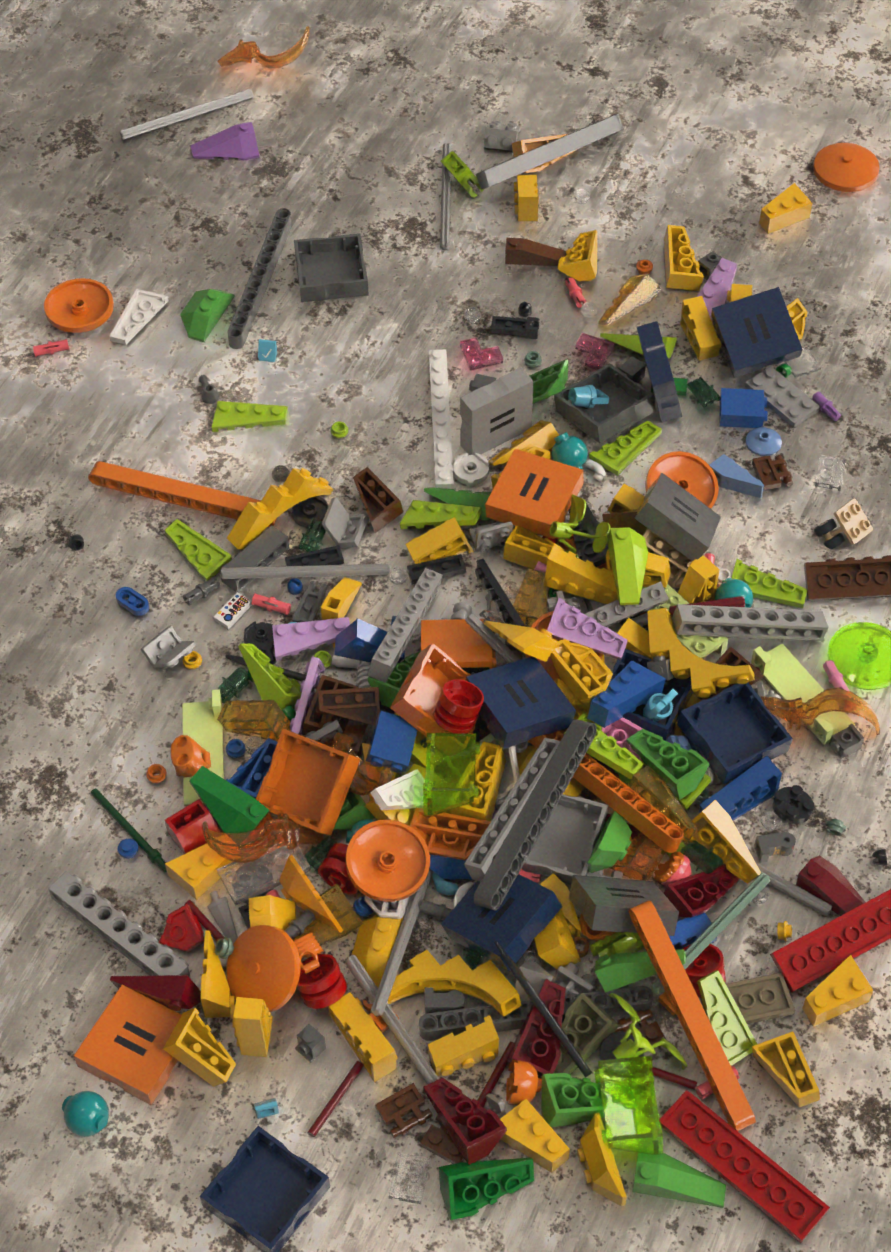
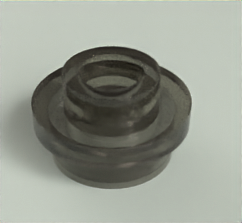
[272,465,290,482]

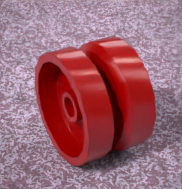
[318,843,358,895]
[682,944,726,998]
[297,954,348,1009]

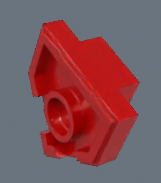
[159,904,205,952]

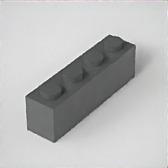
[220,525,289,593]

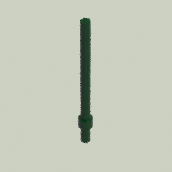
[91,788,167,872]

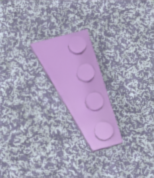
[697,258,737,325]
[547,598,628,660]
[272,617,350,661]
[290,657,325,736]

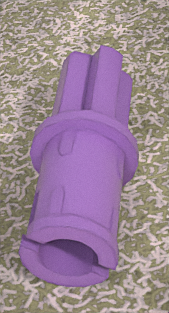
[812,392,841,421]

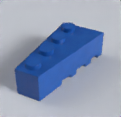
[587,661,666,728]
[698,756,782,821]

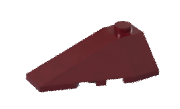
[796,855,866,916]
[663,864,741,918]
[110,975,201,1011]
[506,979,566,1076]
[423,1077,507,1165]

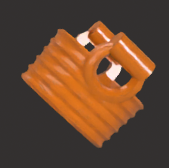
[170,735,211,777]
[293,932,324,974]

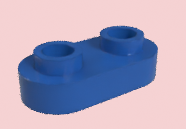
[116,587,149,616]

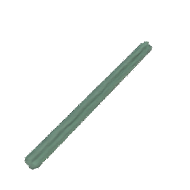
[651,873,770,995]

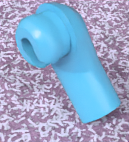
[432,872,459,896]

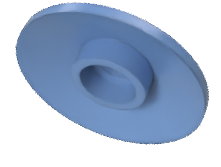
[746,427,782,456]

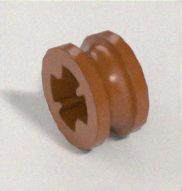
[573,937,589,958]

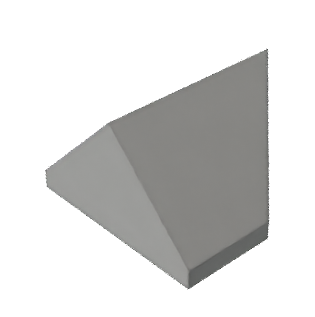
[515,960,553,1001]

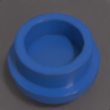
[226,739,246,758]
[118,839,138,859]
[353,897,373,917]

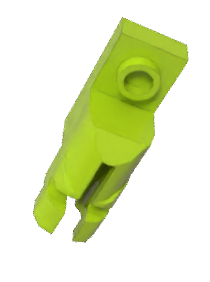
[441,150,484,198]
[590,932,645,958]

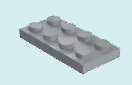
[745,366,820,428]

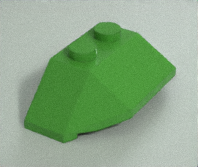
[180,289,235,342]
[529,359,569,404]
[587,811,632,873]

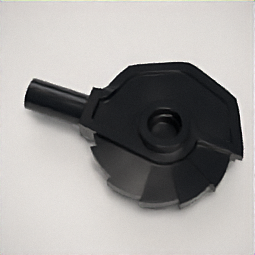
[244,621,277,665]

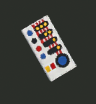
[213,592,252,630]

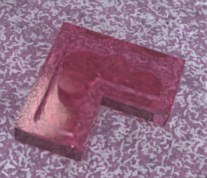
[575,333,614,370]
[460,338,503,370]

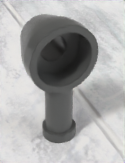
[199,375,219,404]

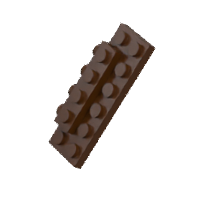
[804,555,891,601]

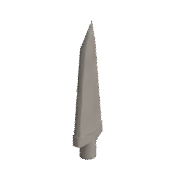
[207,891,238,944]

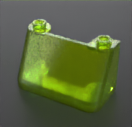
[423,733,480,816]
[594,1056,663,1155]

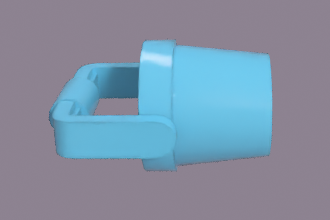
[568,385,609,408]
[643,689,678,722]

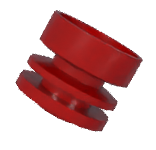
[433,679,484,734]

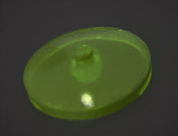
[827,622,891,690]

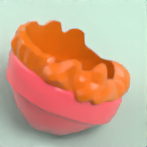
[654,851,692,887]

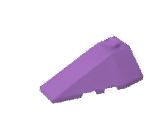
[190,122,260,160]

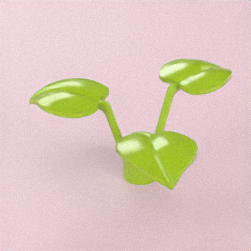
[550,495,611,558]
[608,993,687,1070]

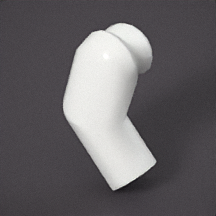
[585,459,606,481]

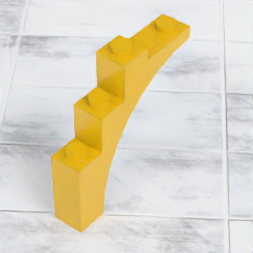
[227,468,333,550]
[647,608,755,698]
[378,950,522,1017]

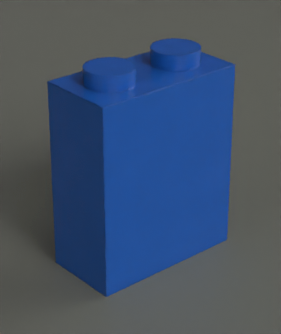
[719,388,768,428]
[366,711,418,773]

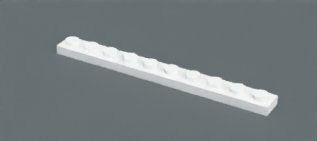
[429,349,454,489]

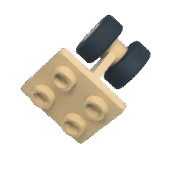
[814,498,873,549]

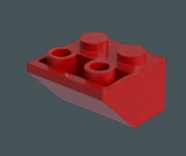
[165,799,222,854]

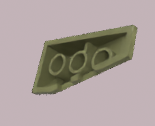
[554,993,620,1074]

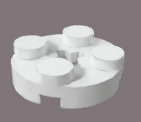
[453,453,489,487]

